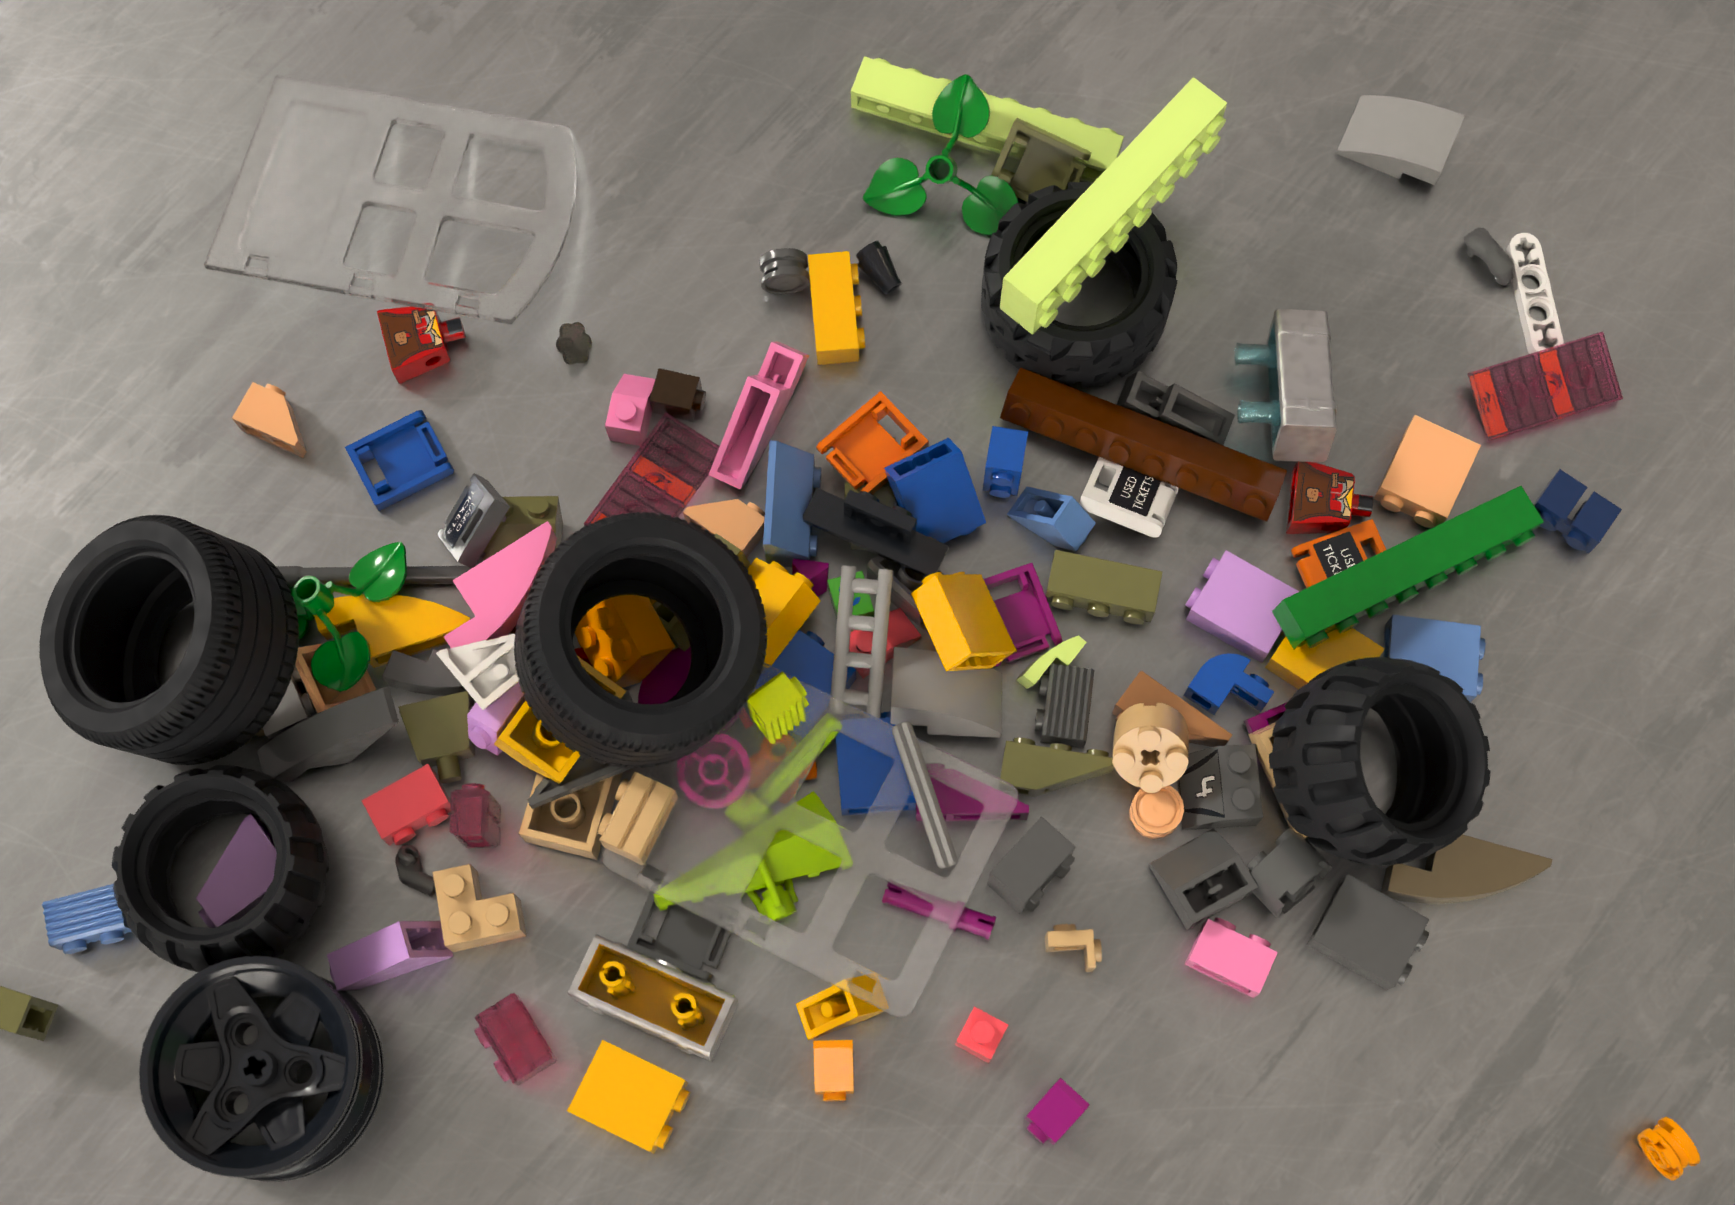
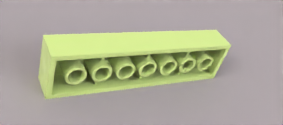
[1000,77,1227,335]

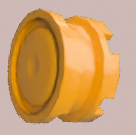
[1637,1117,1700,1181]

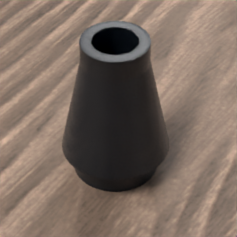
[856,241,902,295]

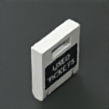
[1079,457,1179,538]

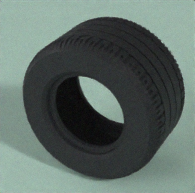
[514,512,767,768]
[40,515,299,765]

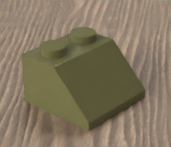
[483,496,563,561]

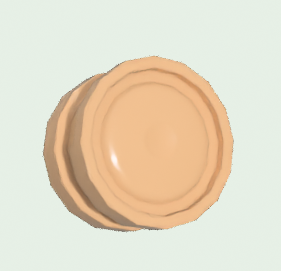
[1129,785,1184,839]

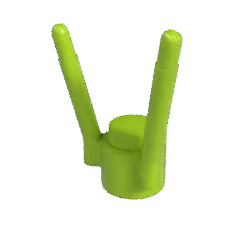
[746,852,799,923]

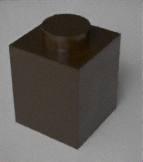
[649,368,706,422]

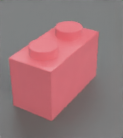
[362,764,455,846]

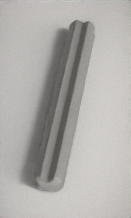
[892,722,958,868]

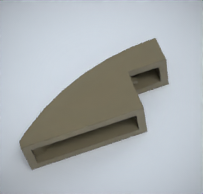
[1381,834,1552,904]

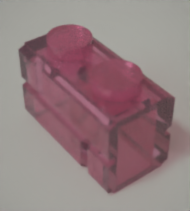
[450,783,501,848]
[474,992,557,1086]

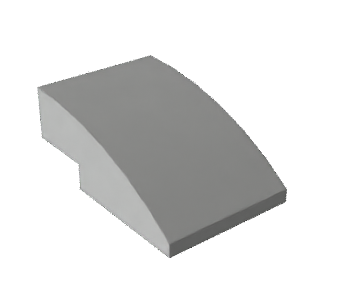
[1336,95,1465,185]
[890,647,1002,738]

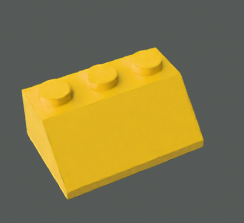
[494,656,626,784]

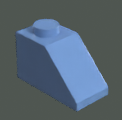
[1007,486,1096,551]

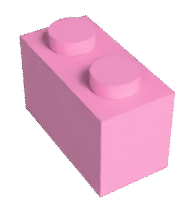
[1184,917,1278,998]

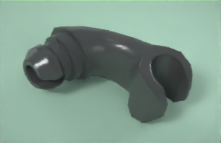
[1464,227,1514,285]

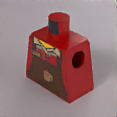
[377,304,466,384]
[1286,462,1373,534]

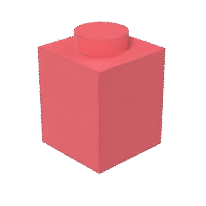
[955,1006,1008,1063]

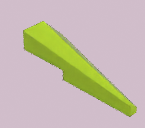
[653,791,853,911]

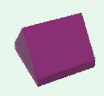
[792,559,829,597]

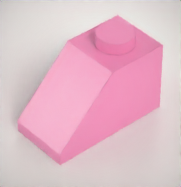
[605,374,655,447]

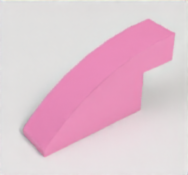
[709,341,809,489]
[443,521,557,648]

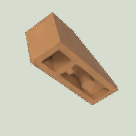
[1112,670,1232,747]

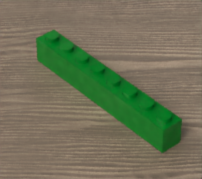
[1272,486,1544,649]

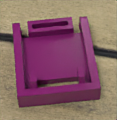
[984,563,1063,668]

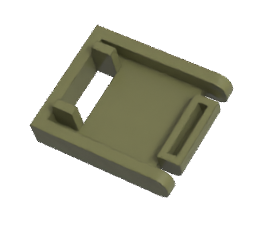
[991,118,1092,202]

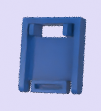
[345,410,454,511]

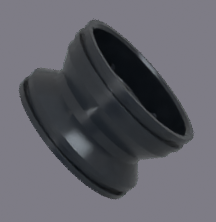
[139,956,385,1182]

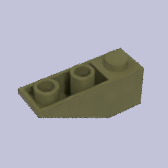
[998,737,1114,797]

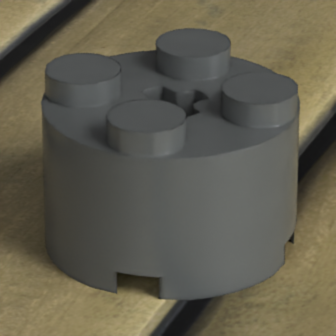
[1247,828,1332,918]

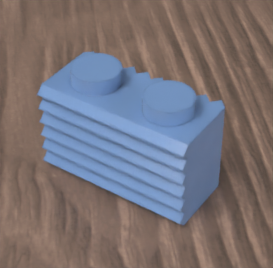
[42,884,132,954]

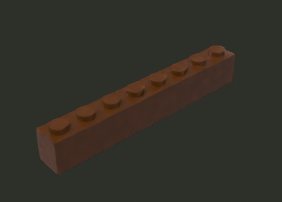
[1000,368,1288,522]

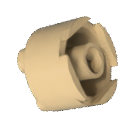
[1112,703,1189,793]

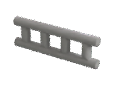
[829,566,893,718]

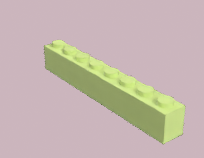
[851,56,1124,182]

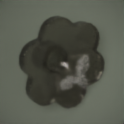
[556,322,592,365]

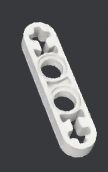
[1505,233,1564,362]

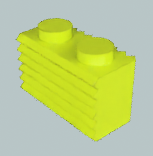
[746,671,809,744]

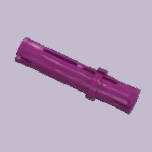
[882,880,997,940]

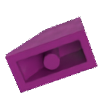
[1024,1078,1090,1145]

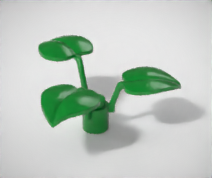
[863,74,1019,235]
[289,542,407,692]

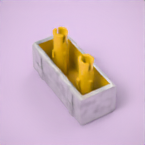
[568,934,738,1062]

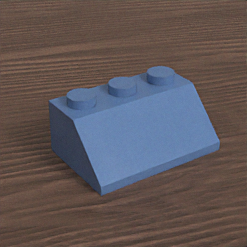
[763,440,821,567]

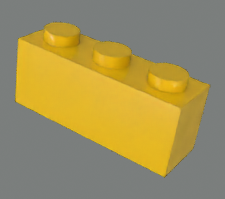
[808,251,865,365]

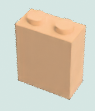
[1373,415,1481,528]

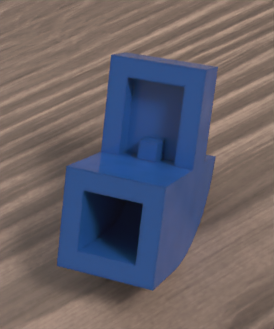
[1183,653,1274,715]

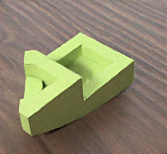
[1016,635,1087,689]

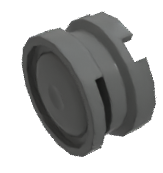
[759,248,810,294]

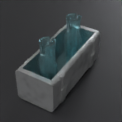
[1234,309,1337,463]

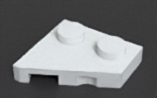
[436,634,519,710]

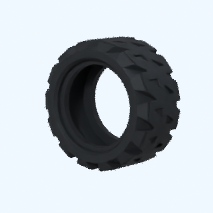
[981,182,1177,388]

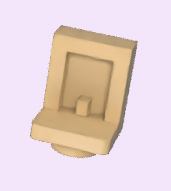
[1045,924,1102,972]

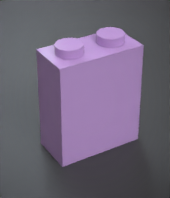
[1185,550,1299,663]

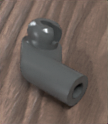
[395,845,436,897]

